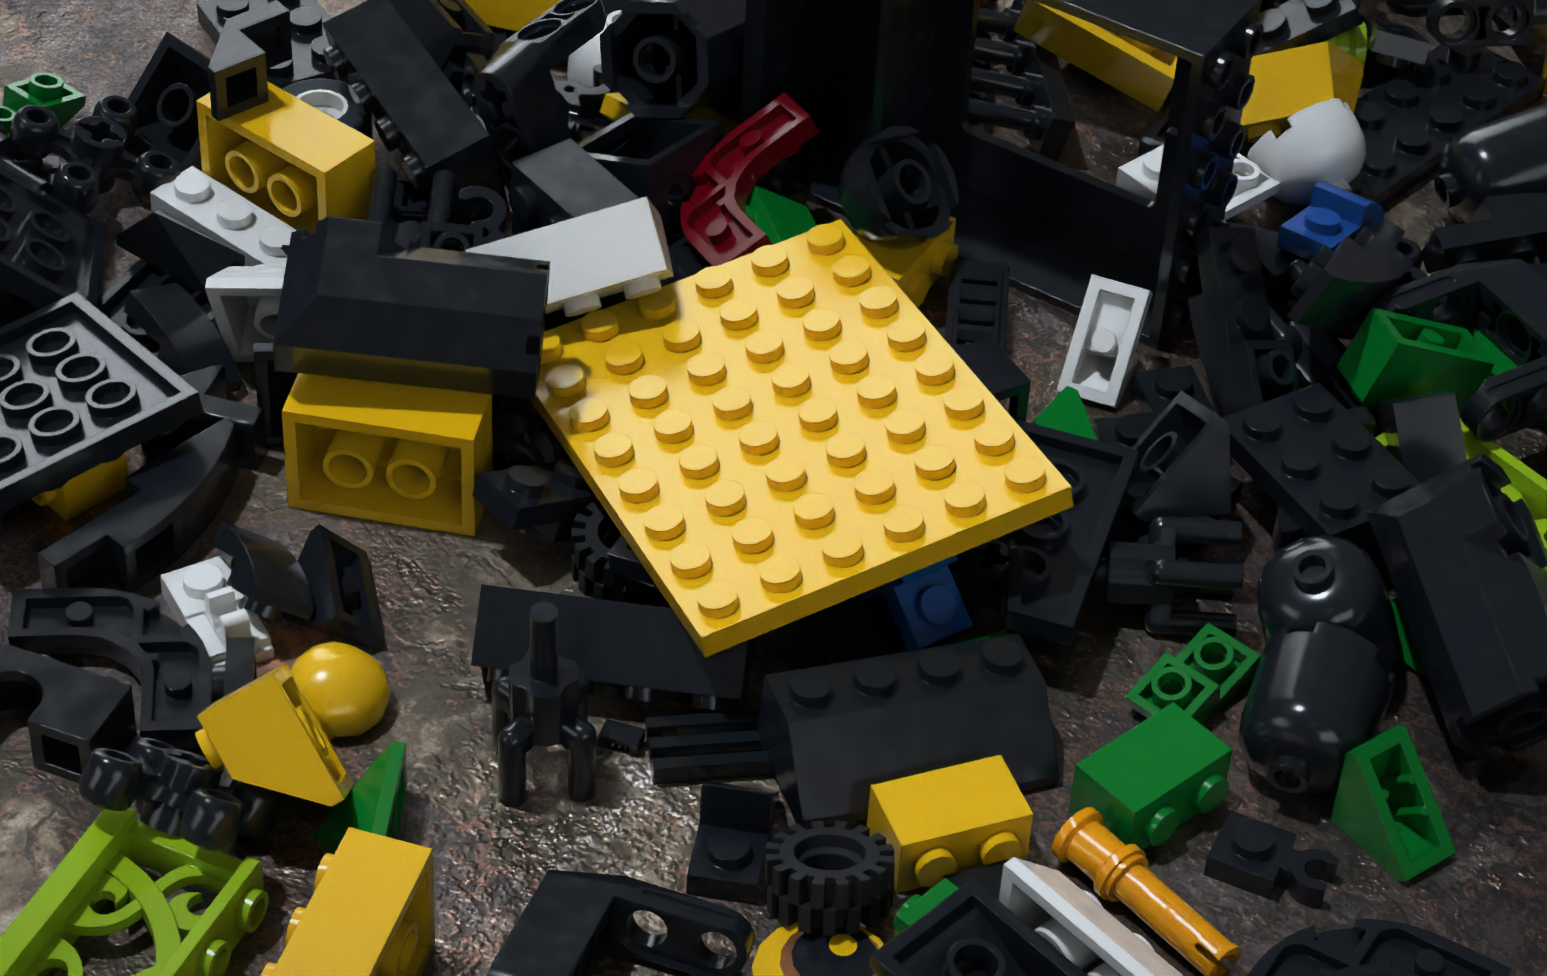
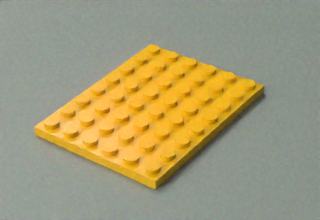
[530,219,1074,658]

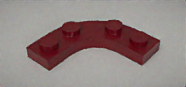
[680,93,820,267]

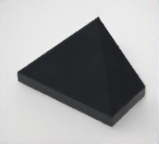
[116,208,245,294]
[282,524,385,651]

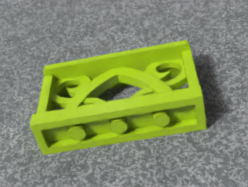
[0,807,269,976]

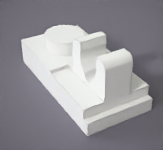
[160,555,274,670]

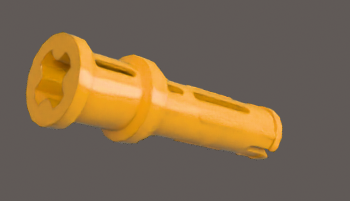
[1051,807,1242,976]

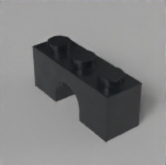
[0,642,137,783]

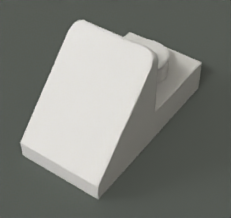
[1056,274,1153,408]

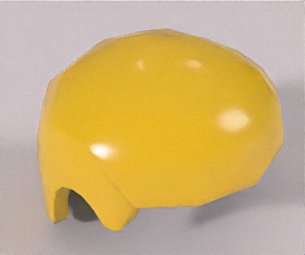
[291,641,391,740]

